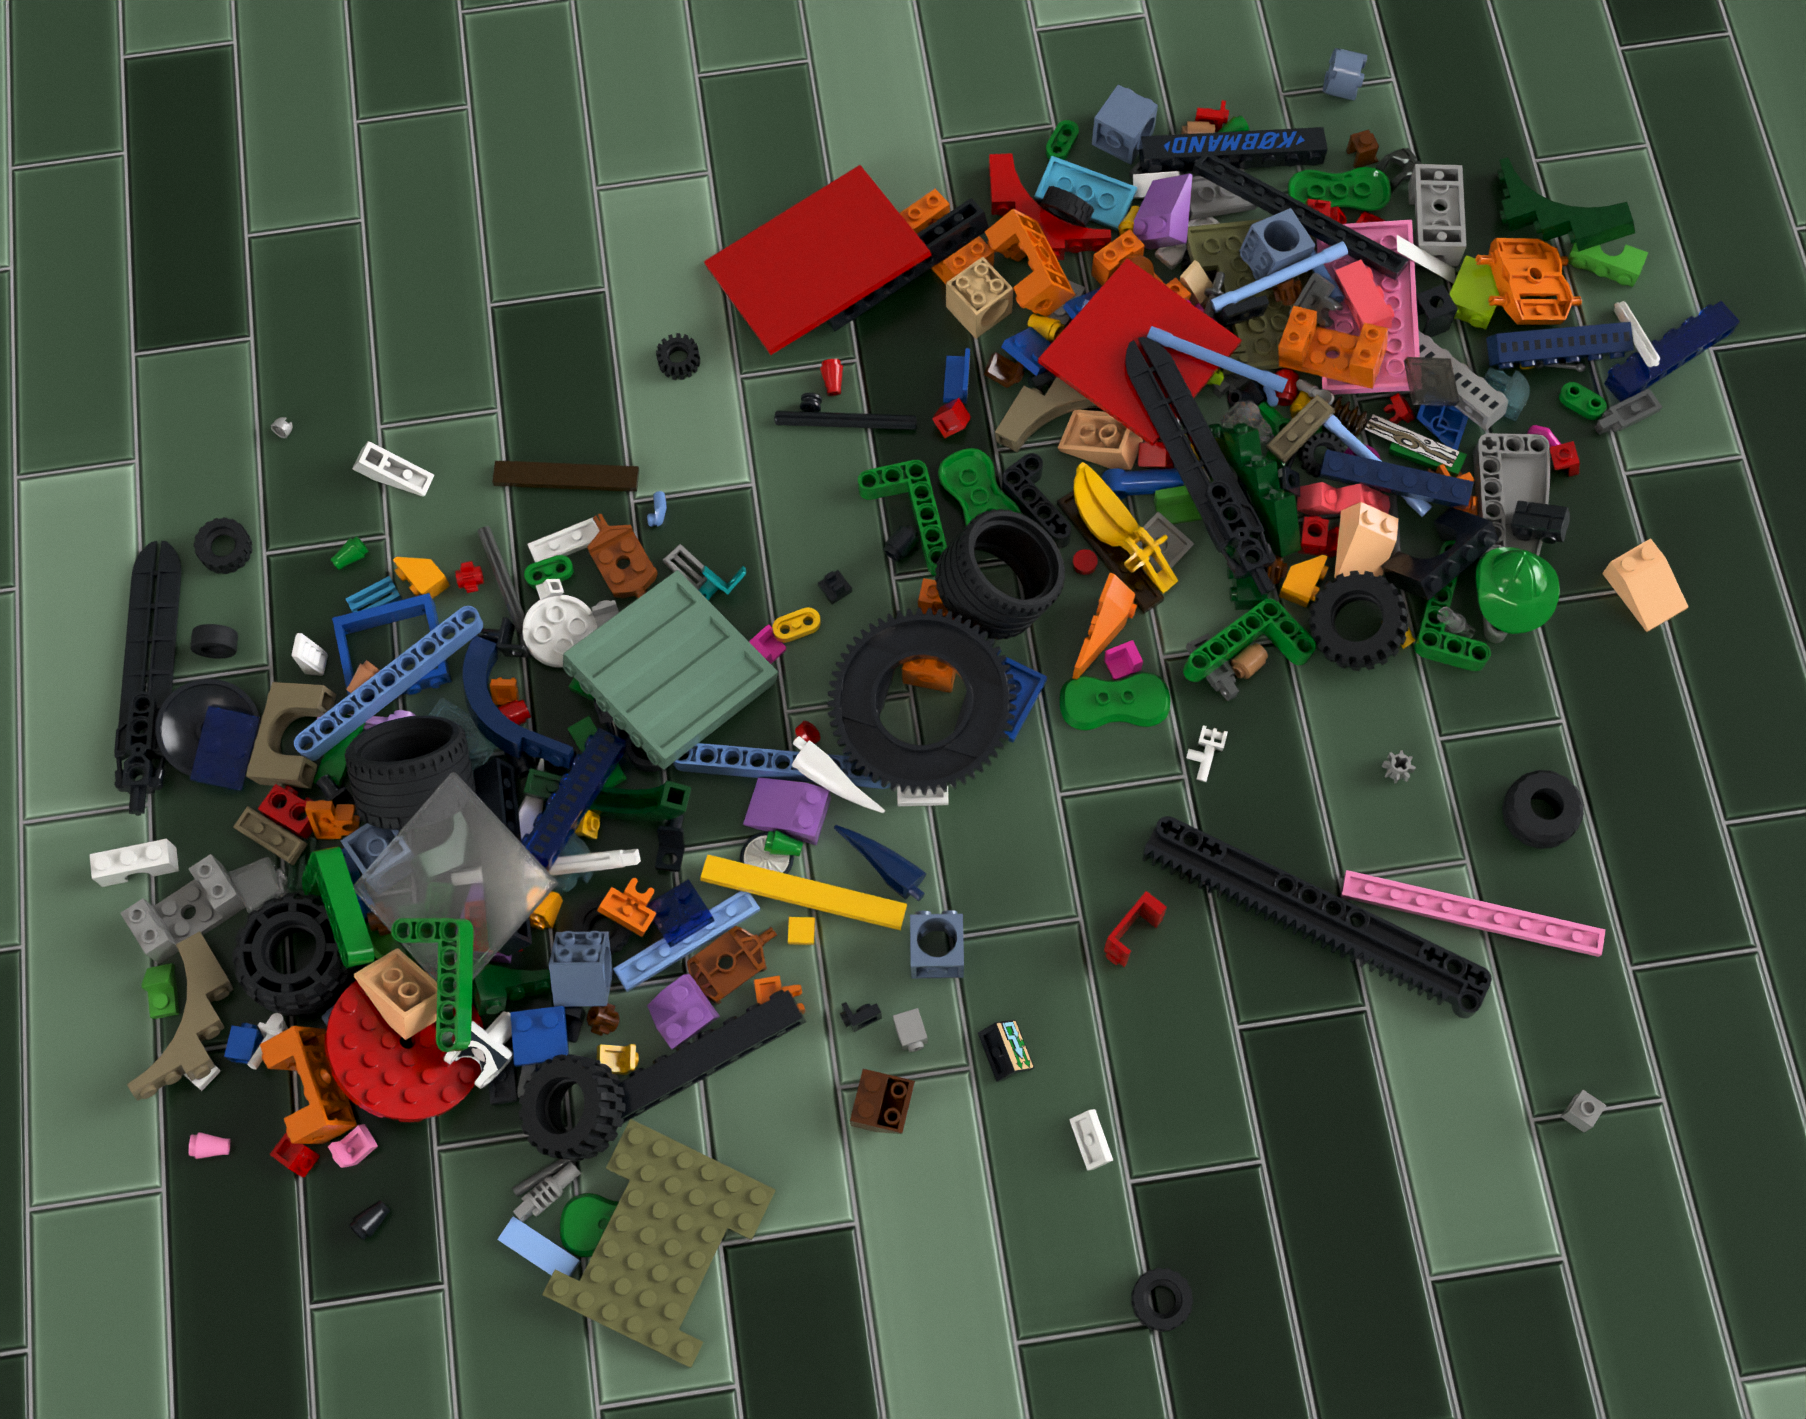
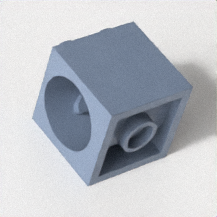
[1092,85,1158,165]
[1239,208,1316,280]
[341,823,417,895]
[910,910,964,979]
[549,931,613,1007]

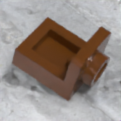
[983,352,1024,388]

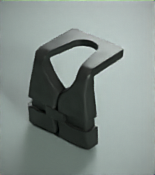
[1376,148,1421,194]

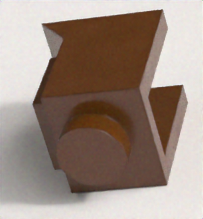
[1346,129,1379,169]

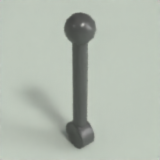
[1535,362,1585,372]

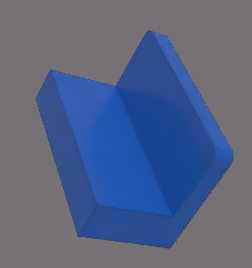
[943,348,970,404]

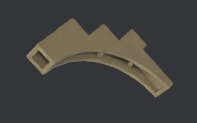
[995,377,1098,452]
[127,931,234,1101]

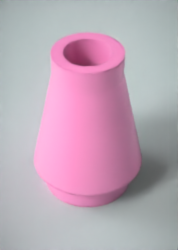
[189,1132,231,1159]

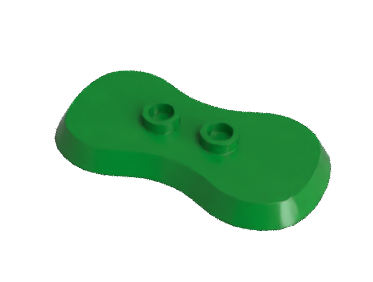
[1288,167,1391,212]
[938,448,1021,525]
[1059,672,1170,730]
[560,1193,619,1257]

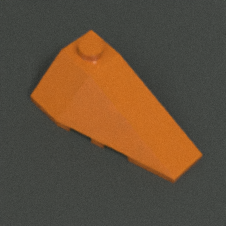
[1073,573,1137,680]

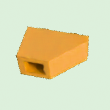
[1279,555,1329,608]
[393,557,450,599]
[527,886,563,930]

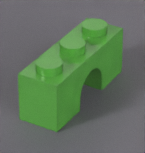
[1567,243,1648,287]

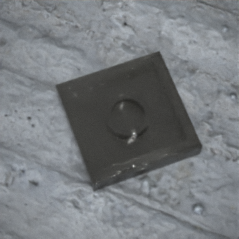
[1404,357,1460,406]

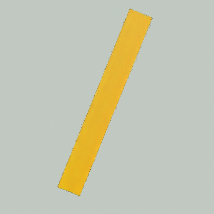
[700,854,907,931]

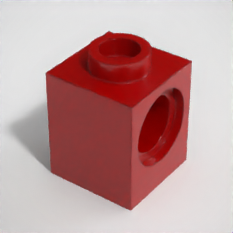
[1298,516,1329,556]

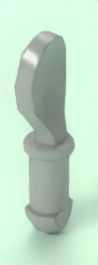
[1296,379,1335,405]

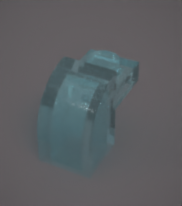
[1484,367,1530,422]
[550,832,594,895]

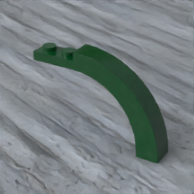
[523,768,691,821]

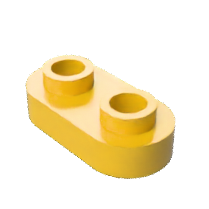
[772,607,821,643]

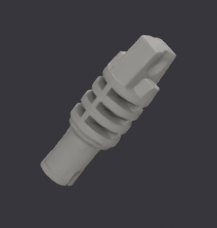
[513,1162,581,1222]

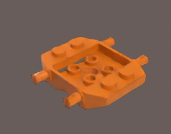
[1475,238,1582,325]

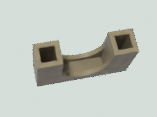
[246,682,337,789]

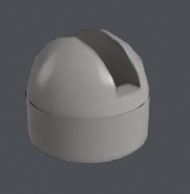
[271,417,293,438]

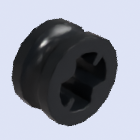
[800,393,822,412]

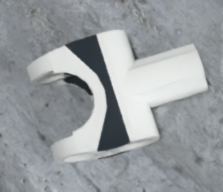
[444,1011,513,1089]

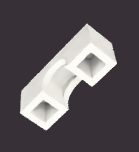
[90,839,179,887]

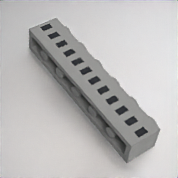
[1418,330,1508,431]

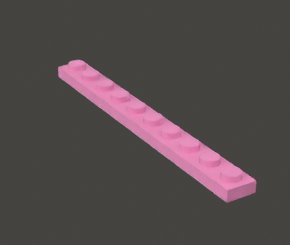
[1340,870,1605,957]

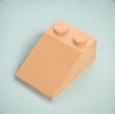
[1058,410,1143,470]
[1334,502,1399,579]
[1602,538,1688,632]
[354,948,437,1040]

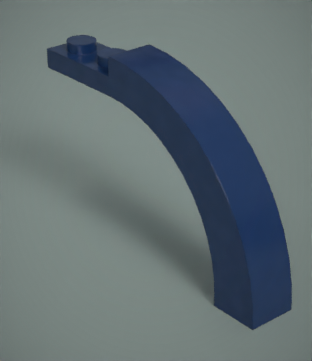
[463,636,574,769]

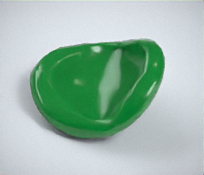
[1476,547,1560,634]

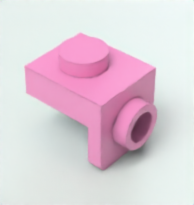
[328,1124,378,1168]

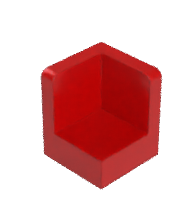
[932,398,971,438]
[1138,442,1174,469]

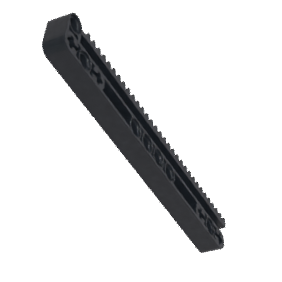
[1142,816,1492,1018]

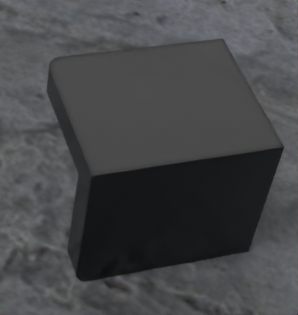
[565,1006,587,1043]

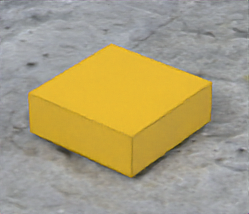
[788,917,815,945]

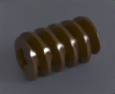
[1330,393,1368,438]

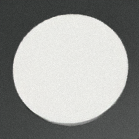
[523,595,597,667]

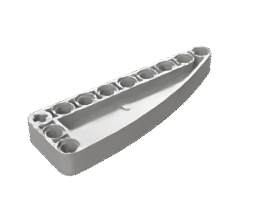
[1473,433,1550,643]

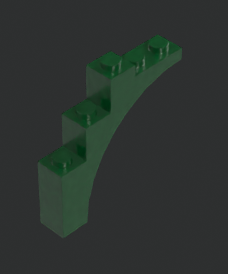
[1497,157,1635,252]
[1208,423,1302,557]
[397,902,552,1015]

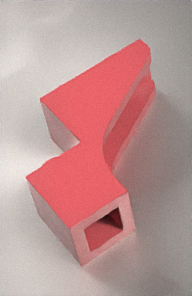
[1297,482,1390,516]

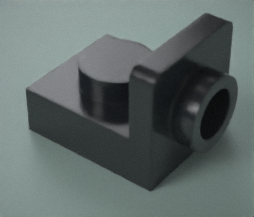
[839,1002,882,1032]

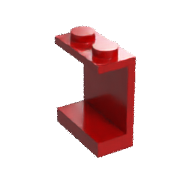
[1104,891,1167,967]

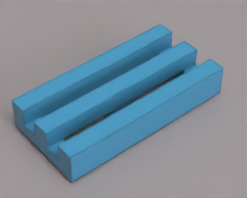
[346,576,402,612]

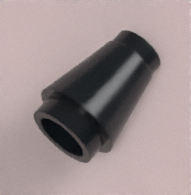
[349,1200,390,1241]

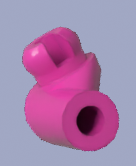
[1527,425,1561,447]

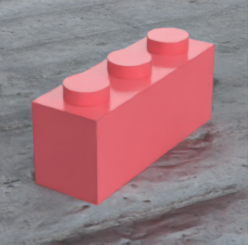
[1334,260,1394,331]

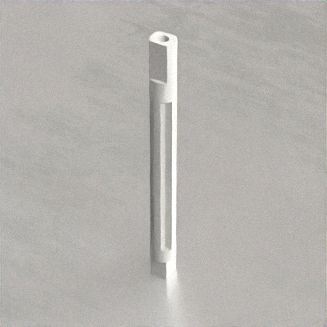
[452,849,641,886]

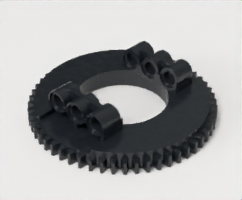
[827,607,1017,795]

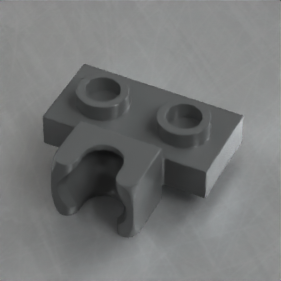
[1289,273,1343,327]

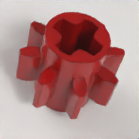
[455,561,484,593]

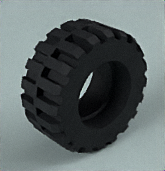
[1309,570,1409,671]
[519,1054,625,1161]

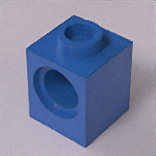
[224,1023,264,1064]

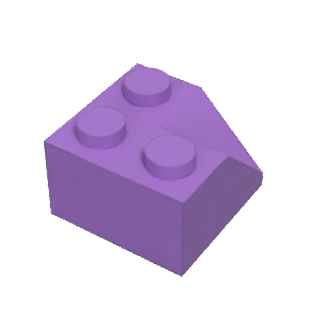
[647,974,720,1049]

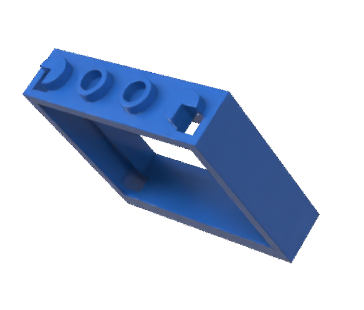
[332,593,452,702]

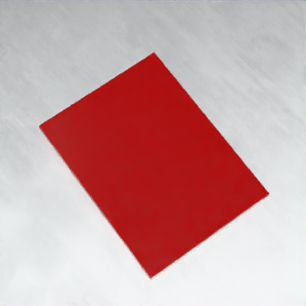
[704,165,931,355]

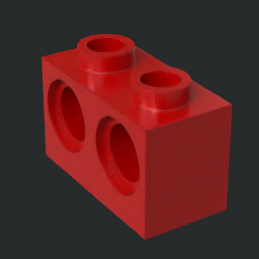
[258,784,313,841]

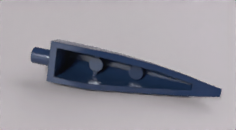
[834,825,926,901]

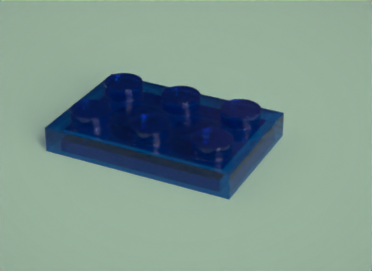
[190,706,260,791]

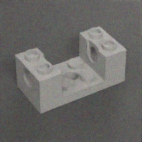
[1408,164,1466,267]
[120,854,249,964]

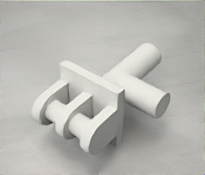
[1186,725,1228,782]
[247,1013,288,1070]

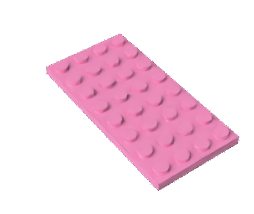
[1316,220,1421,395]

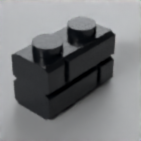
[1511,500,1570,544]

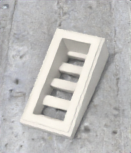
[291,633,328,676]

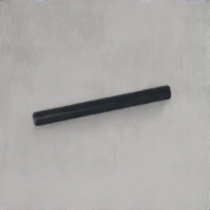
[774,411,917,430]

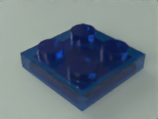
[646,879,715,948]

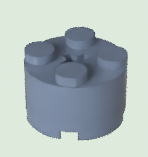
[1323,48,1367,100]

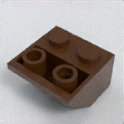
[850,1069,915,1134]

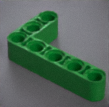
[858,460,947,576]
[1414,540,1491,671]
[1183,599,1316,682]
[302,846,374,968]
[391,918,474,1052]

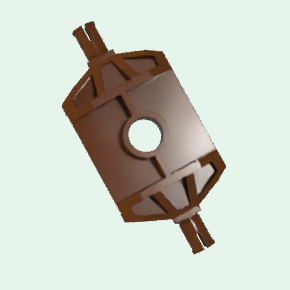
[587,514,658,598]
[687,926,777,1005]

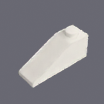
[352,441,434,497]

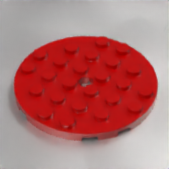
[324,970,484,1122]

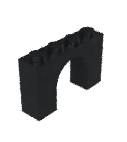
[1381,507,1499,601]

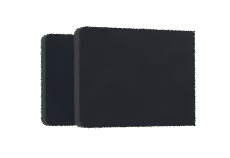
[1416,284,1458,337]

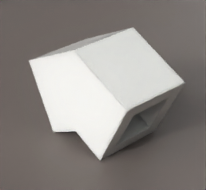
[536,579,564,600]

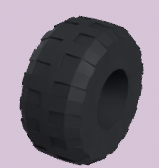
[1502,770,1584,849]

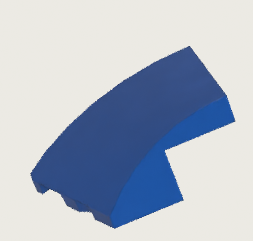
[1416,386,1468,450]

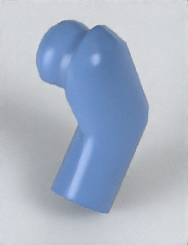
[647,491,667,527]

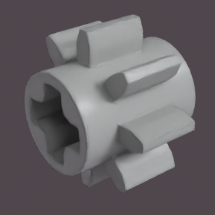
[1382,750,1416,783]

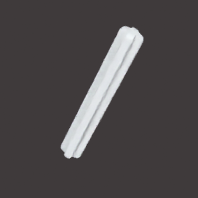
[1614,301,1660,368]

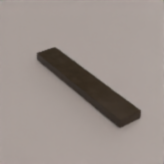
[492,461,639,492]
[1057,491,1164,614]

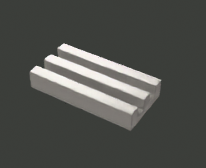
[663,544,707,590]

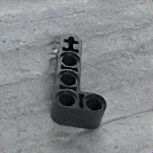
[1002,453,1071,549]

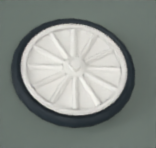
[740,832,794,874]

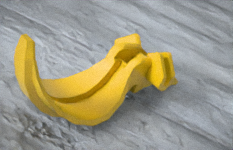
[1073,462,1178,594]

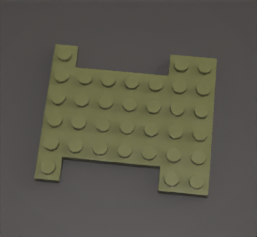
[1186,219,1320,375]
[542,1119,775,1368]

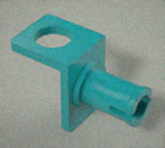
[698,566,746,600]

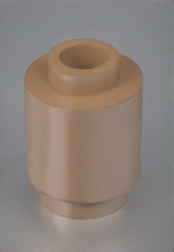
[1181,121,1215,134]
[1231,643,1268,679]

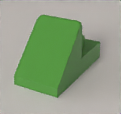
[141,963,179,1019]

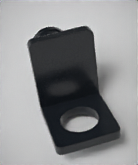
[1228,380,1267,418]
[1279,466,1300,503]
[478,617,532,658]
[316,774,363,824]
[655,815,685,872]

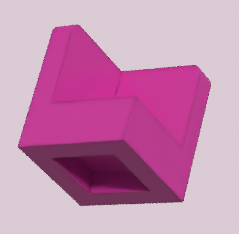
[749,624,786,664]
[1104,640,1143,680]

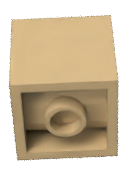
[946,257,1013,339]

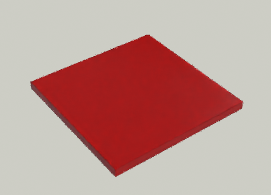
[1038,258,1242,447]

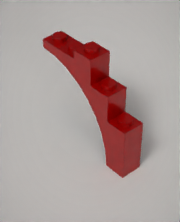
[989,153,1111,260]

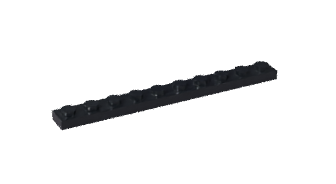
[1193,152,1409,280]

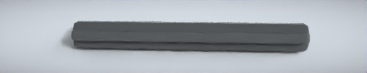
[478,526,525,634]

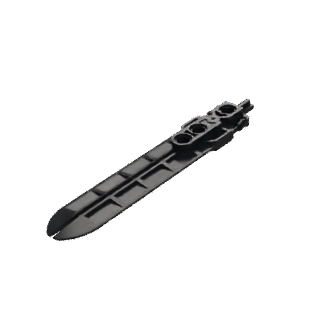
[1125,337,1276,596]
[114,541,182,816]

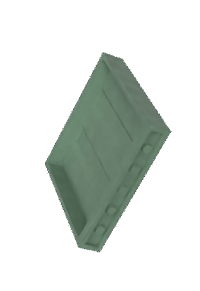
[563,570,778,770]

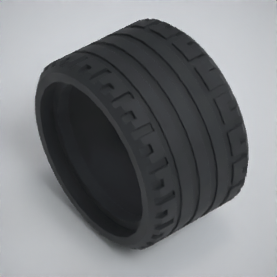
[935,509,1065,640]
[345,716,476,830]

